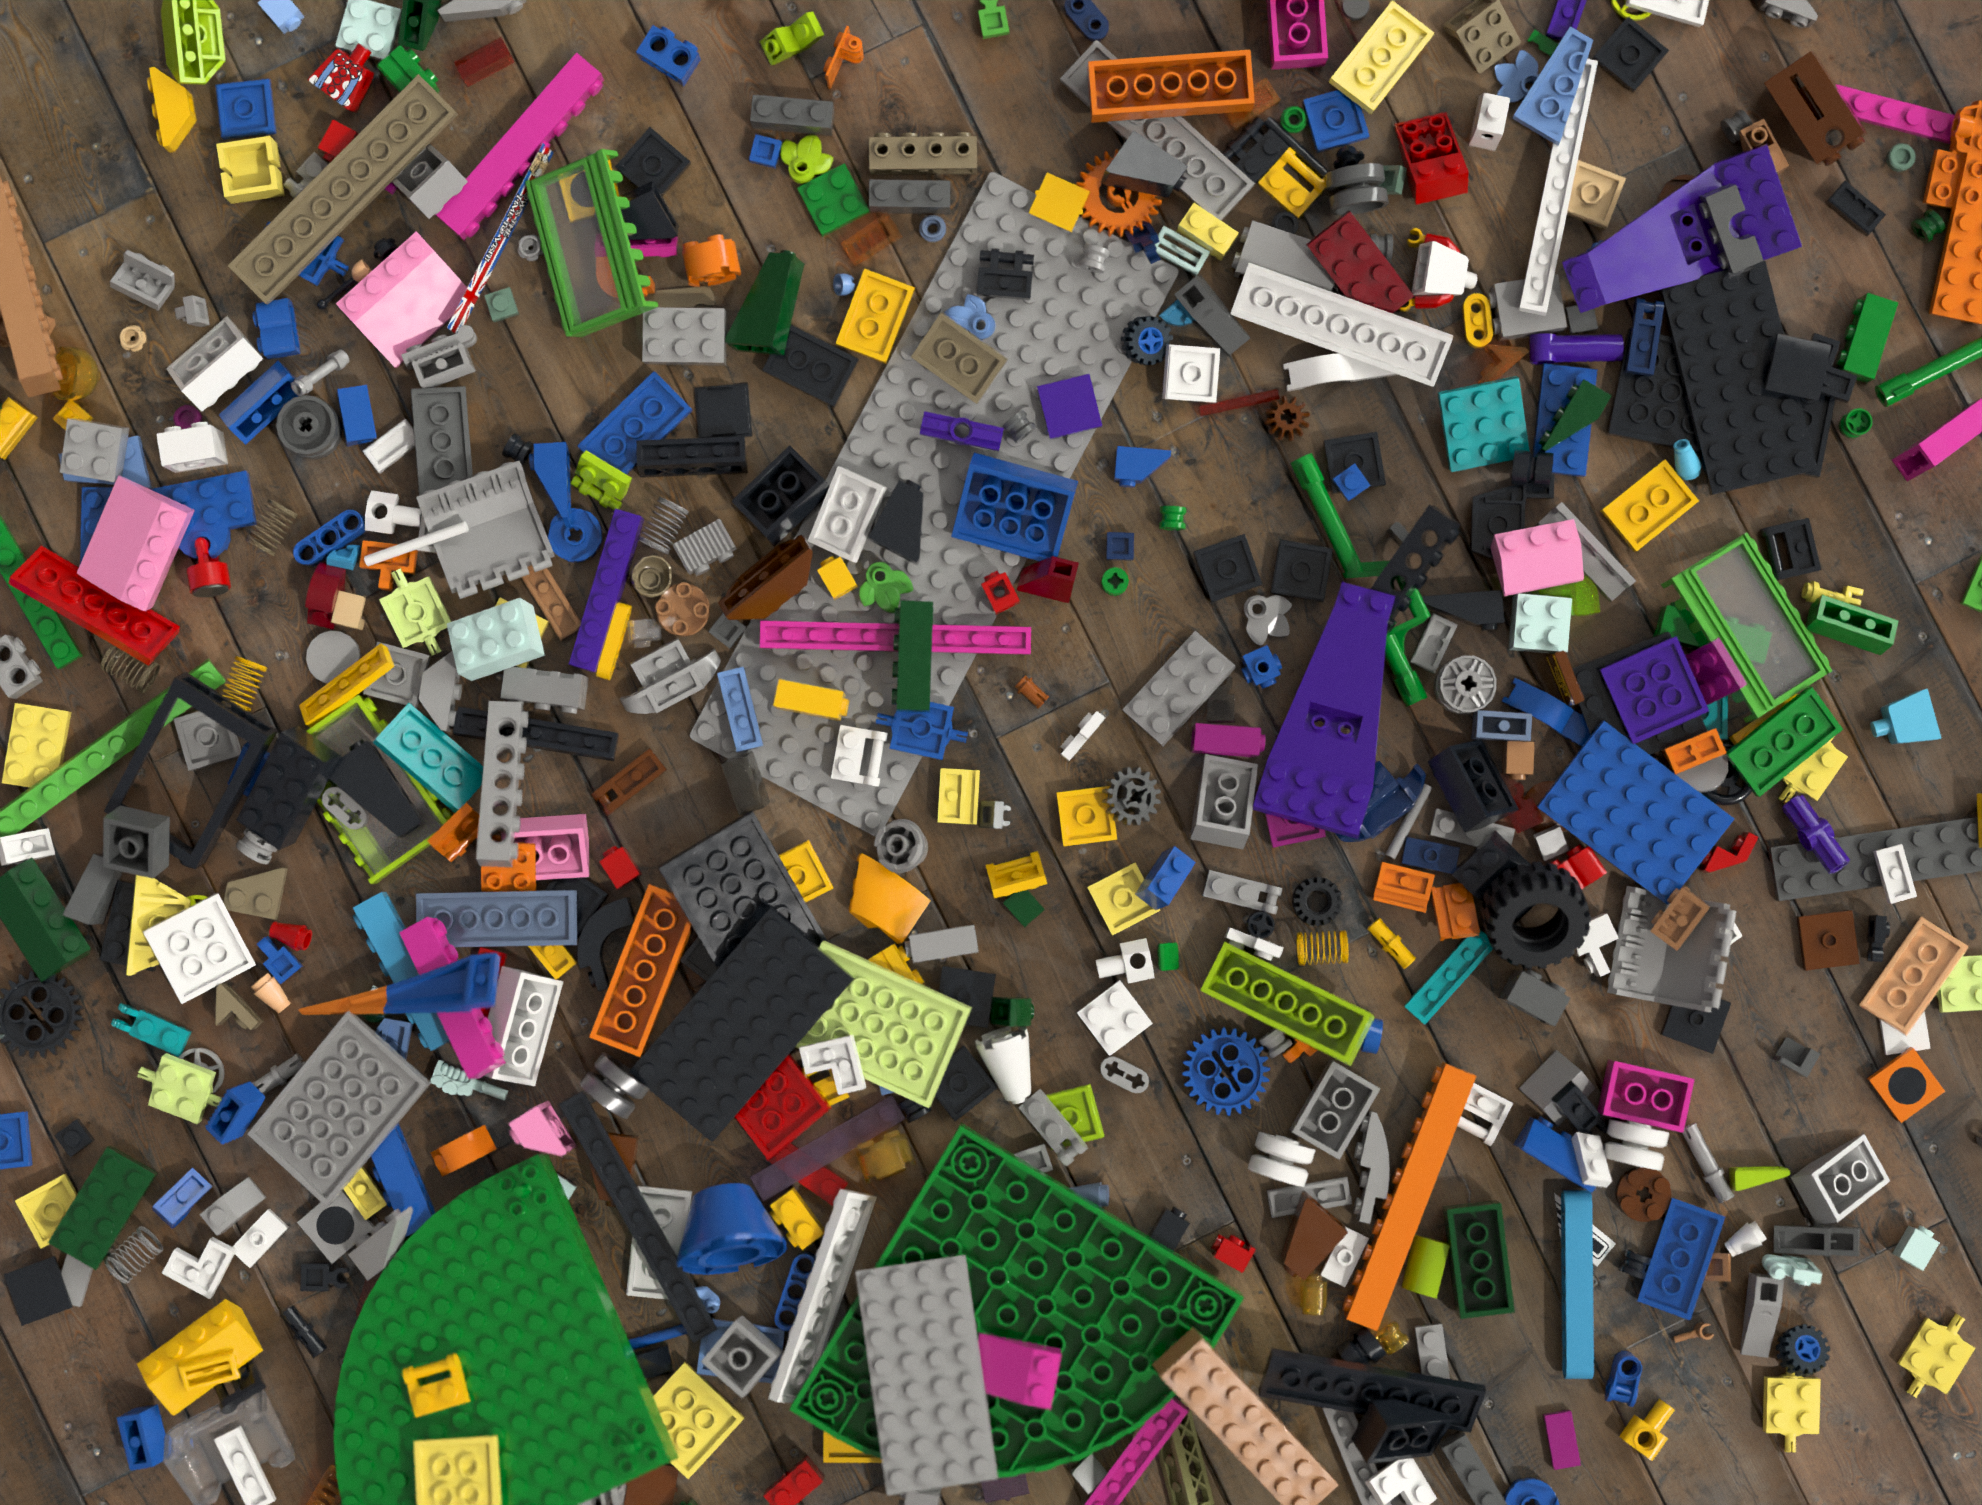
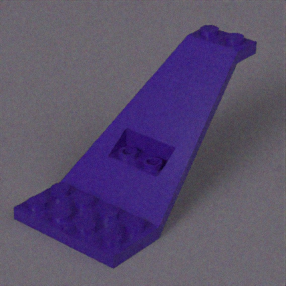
[1562,144,1802,313]
[1253,582,1395,839]

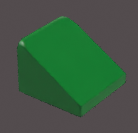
[1157,942,1179,971]

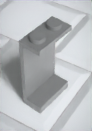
[1231,220,1334,292]

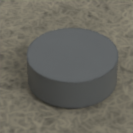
[1342,0,1369,21]

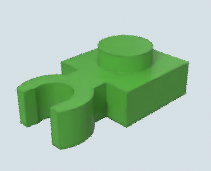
[978,0,1009,39]

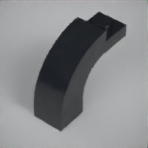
[577,897,636,992]

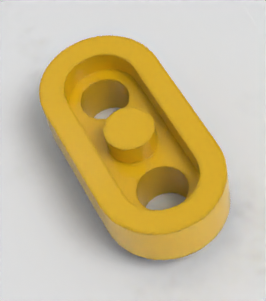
[1462,293,1493,348]

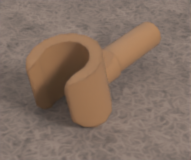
[1673,1322,1714,1343]

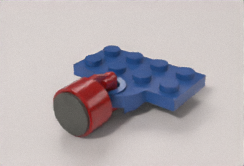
[150,471,257,597]

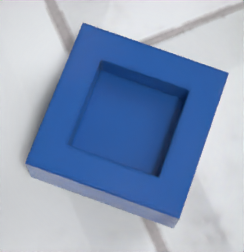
[749,134,782,169]
[1332,464,1371,502]

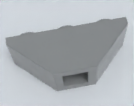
[419,651,462,732]

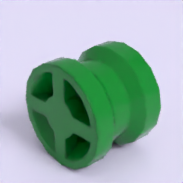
[1159,506,1187,531]
[1101,567,1129,596]

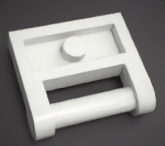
[831,725,888,787]
[1457,1083,1513,1146]

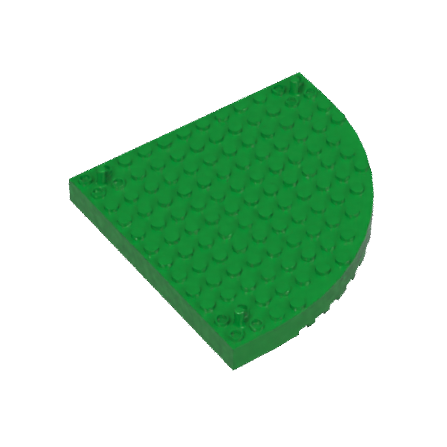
[789,1123,1244,1478]
[334,1154,679,1505]

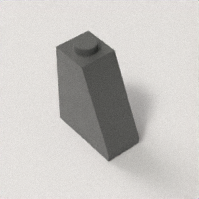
[63,854,123,925]

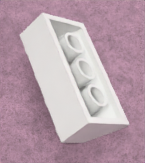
[484,966,564,1086]

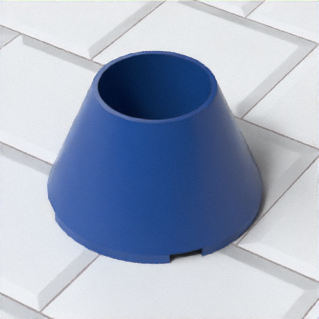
[677,1183,787,1275]

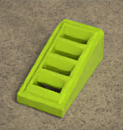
[1729,1166,1790,1191]

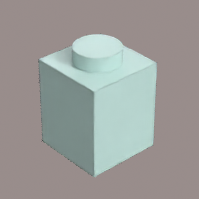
[1892,1225,1940,1271]

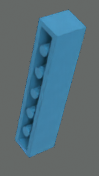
[353,892,450,1051]

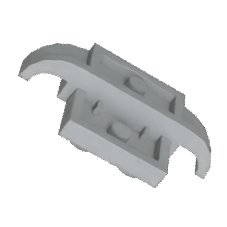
[620,638,721,714]

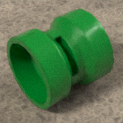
[1839,408,1873,439]

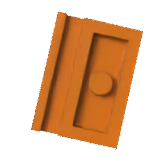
[1372,862,1435,913]
[1431,883,1480,941]

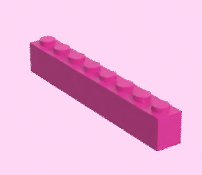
[435,52,604,240]

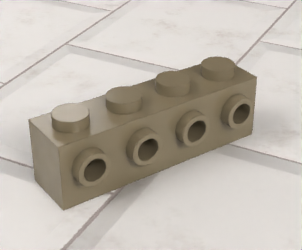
[869,132,977,175]

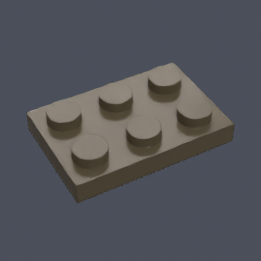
[911,312,1008,404]

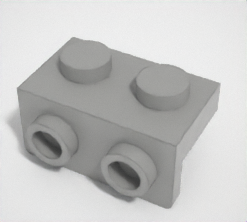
[110,250,175,311]

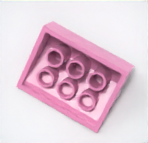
[336,232,467,368]
[77,475,195,611]

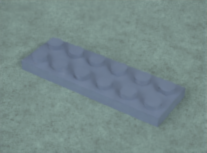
[416,890,577,947]

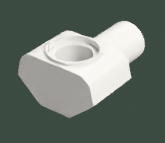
[365,490,422,534]
[1095,938,1155,983]

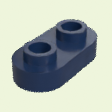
[1065,0,1109,42]

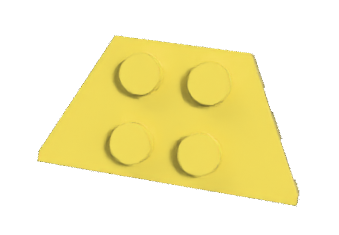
[126,875,190,976]

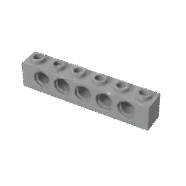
[476,701,528,867]

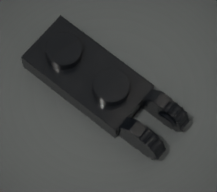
[1551,1081,1608,1135]

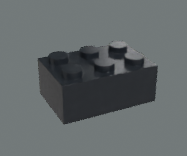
[731,445,829,547]

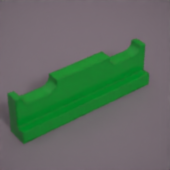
[1528,29,1559,56]

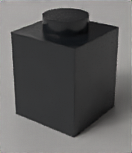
[1149,1206,1190,1251]

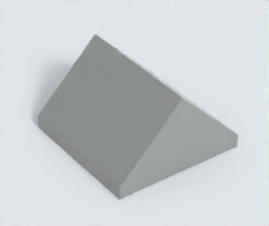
[1518,1050,1595,1127]

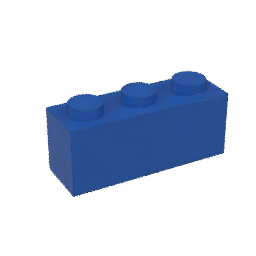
[219,361,298,445]

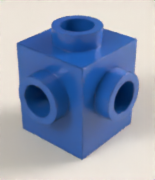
[1241,645,1282,689]

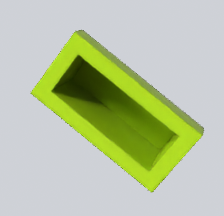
[1401,1234,1450,1298]

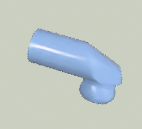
[695,1286,721,1313]

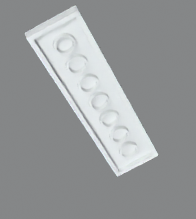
[1231,263,1453,387]
[769,1189,877,1403]

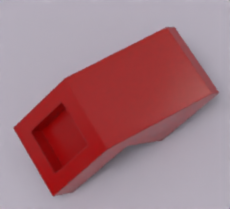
[1699,832,1759,873]

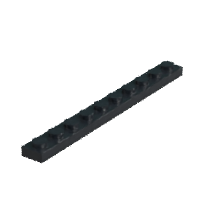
[559,1090,717,1343]

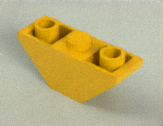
[147,67,197,153]

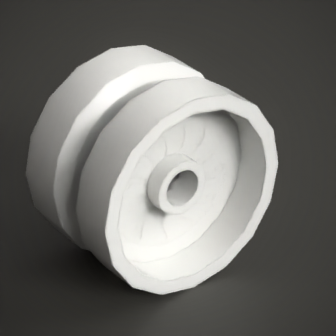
[1603,1119,1669,1170]
[1248,1132,1315,1187]

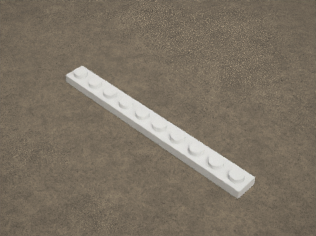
[1519,59,1598,316]

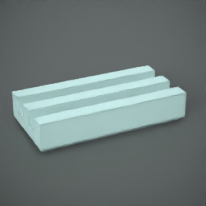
[1155,225,1210,276]

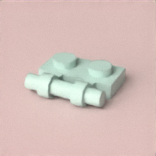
[1762,1254,1822,1286]

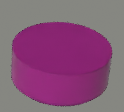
[173,405,202,430]

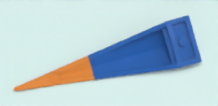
[298,953,500,1015]

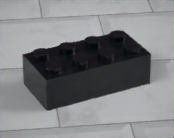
[236,726,341,850]

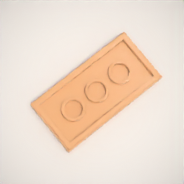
[1859,917,1969,1037]

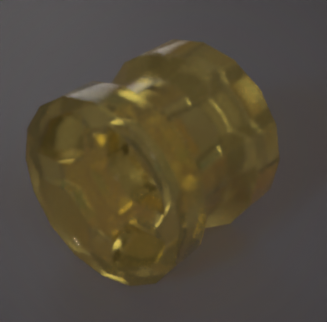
[1375,1321,1409,1355]

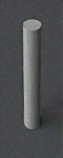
[1385,783,1432,859]

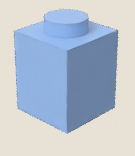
[258,0,304,34]

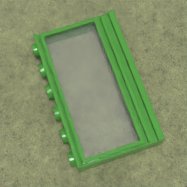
[525,149,659,337]
[1661,532,1832,723]

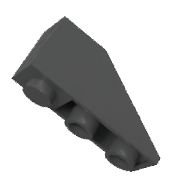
[1174,275,1251,355]

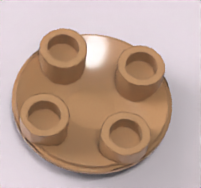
[655,582,710,637]

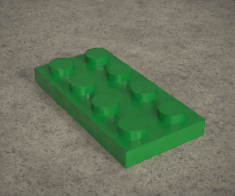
[1725,686,1843,797]

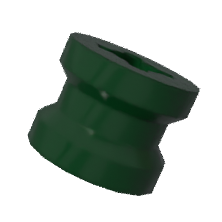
[1911,209,1946,243]

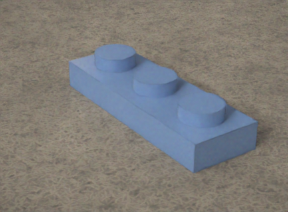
[717,667,764,753]

